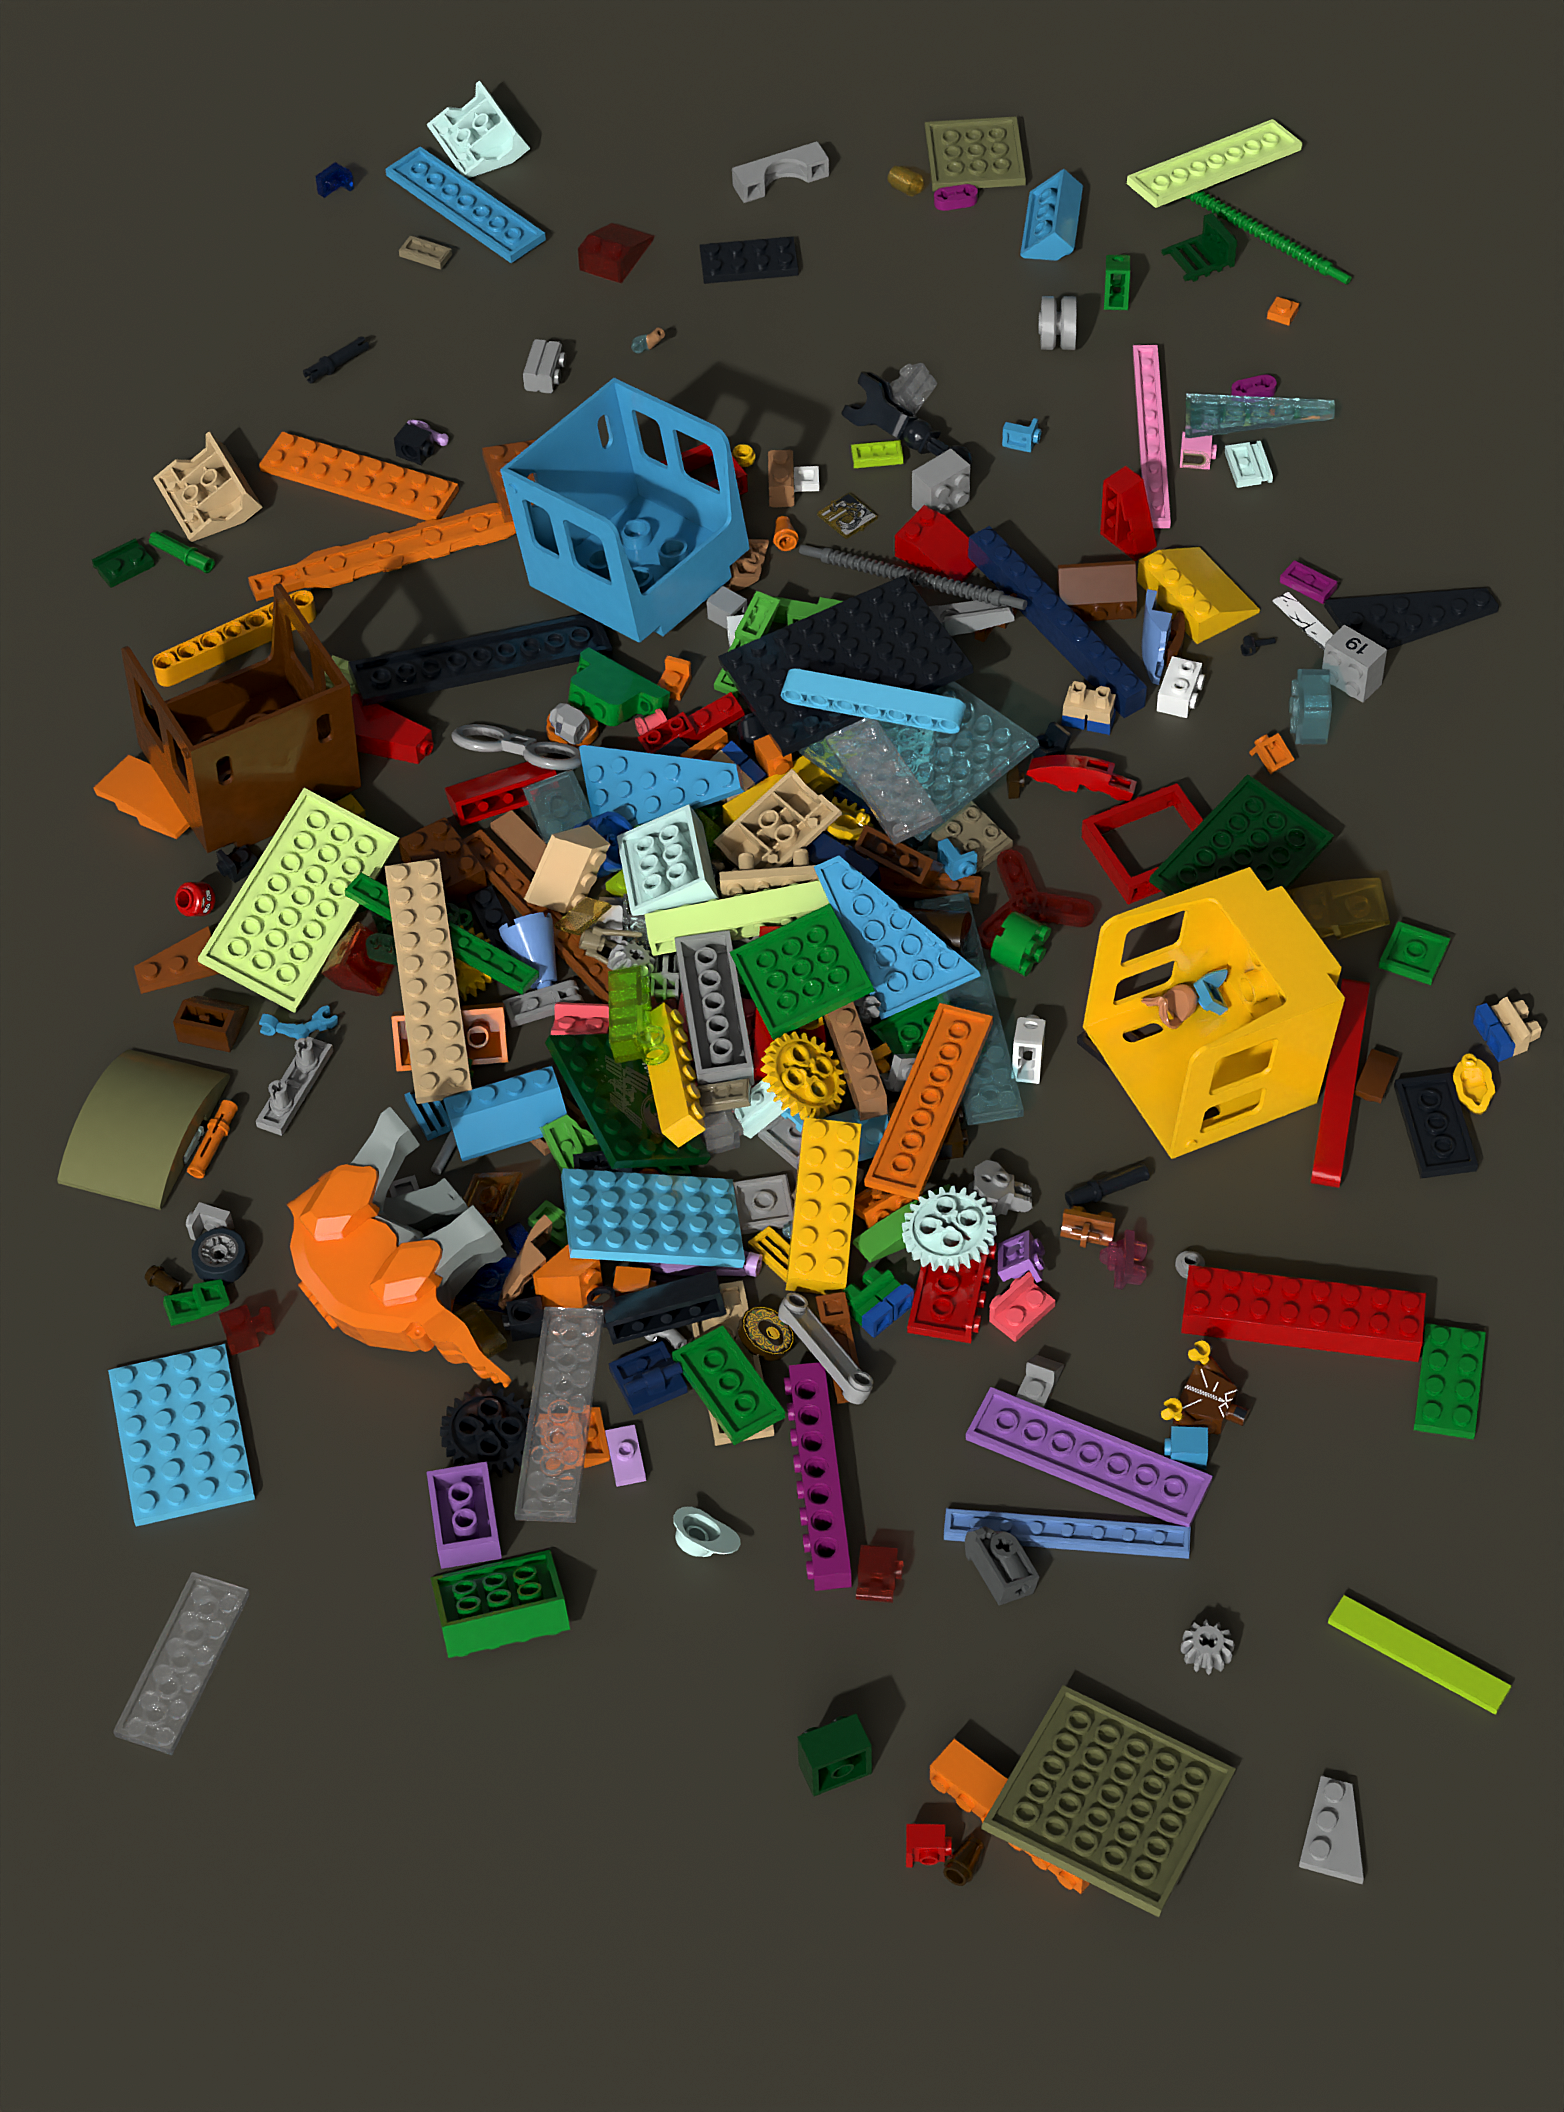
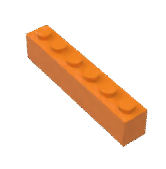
[930,1739,1090,1894]

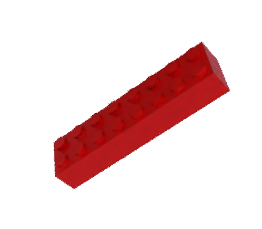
[1181,1265,1426,1362]

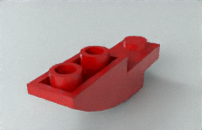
[638,692,745,754]
[1026,755,1137,802]

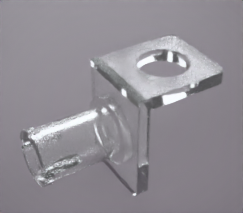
[623,894,650,950]

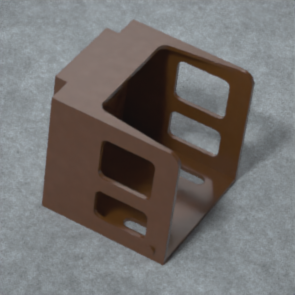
[121,583,361,853]

